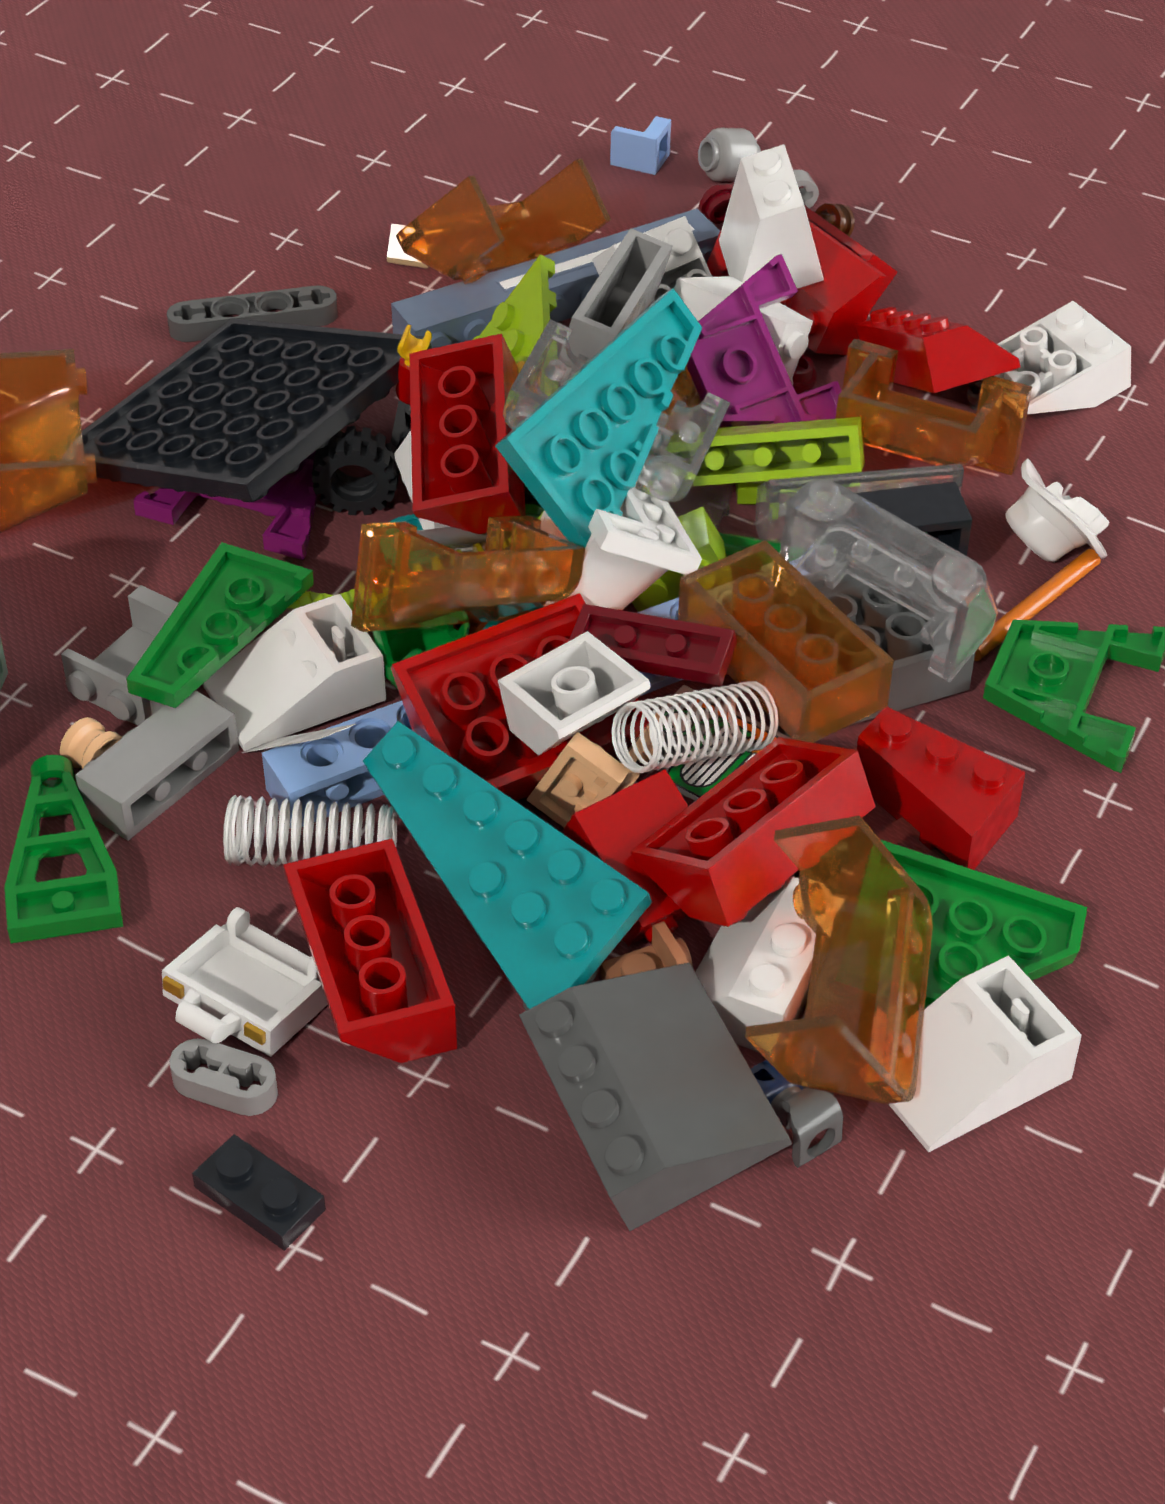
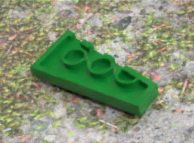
[126,542,314,708]

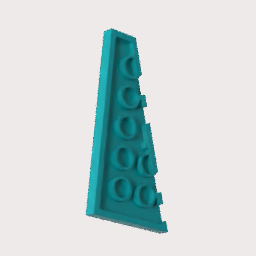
[495,288,703,557]
[363,721,652,1009]

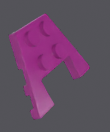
[686,254,853,427]
[133,450,318,560]

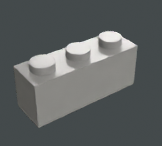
[75,690,239,841]

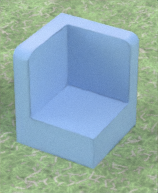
[610,116,671,175]

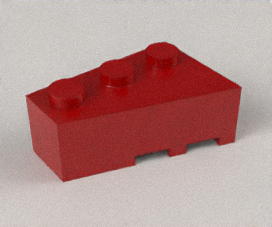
[857,706,1026,870]

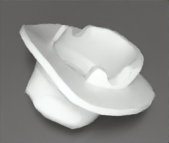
[1005,458,1110,563]

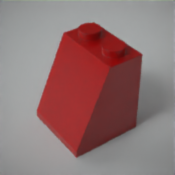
[562,769,698,946]

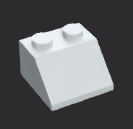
[498,631,651,755]

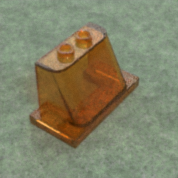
[835,339,1032,475]
[351,515,585,632]

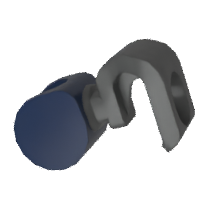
[751,1054,843,1168]

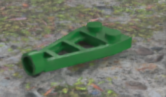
[4,755,124,944]

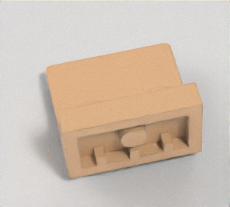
[527,713,666,828]

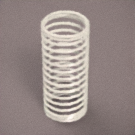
[611,681,779,773]
[223,795,397,868]

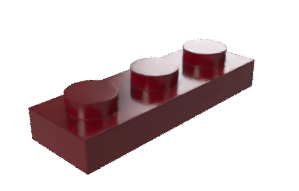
[569,604,737,686]

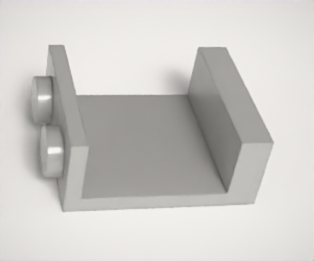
[61,585,179,726]

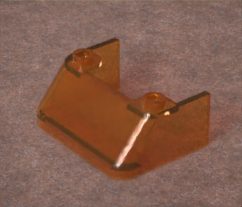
[396,158,611,284]
[745,815,933,1104]

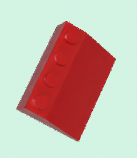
[391,593,649,801]

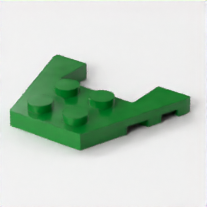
[983,619,1165,773]

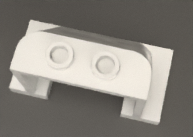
[523,470,702,610]

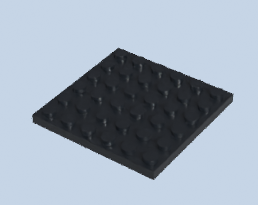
[50,318,432,502]

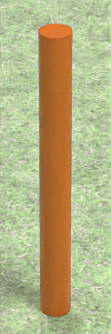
[973,549,1101,661]

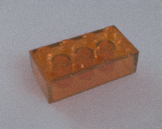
[678,540,894,743]

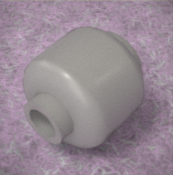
[698,128,761,182]

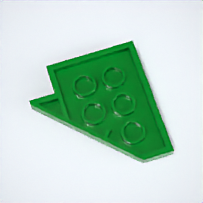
[834,837,1088,1043]

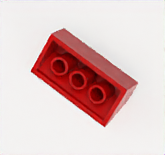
[707,220,886,355]
[856,307,1021,393]
[409,333,526,534]
[630,737,875,927]
[283,839,457,1063]

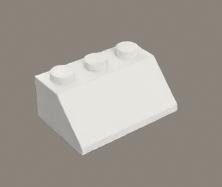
[695,876,846,1057]

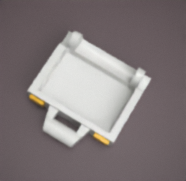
[162,907,328,1057]

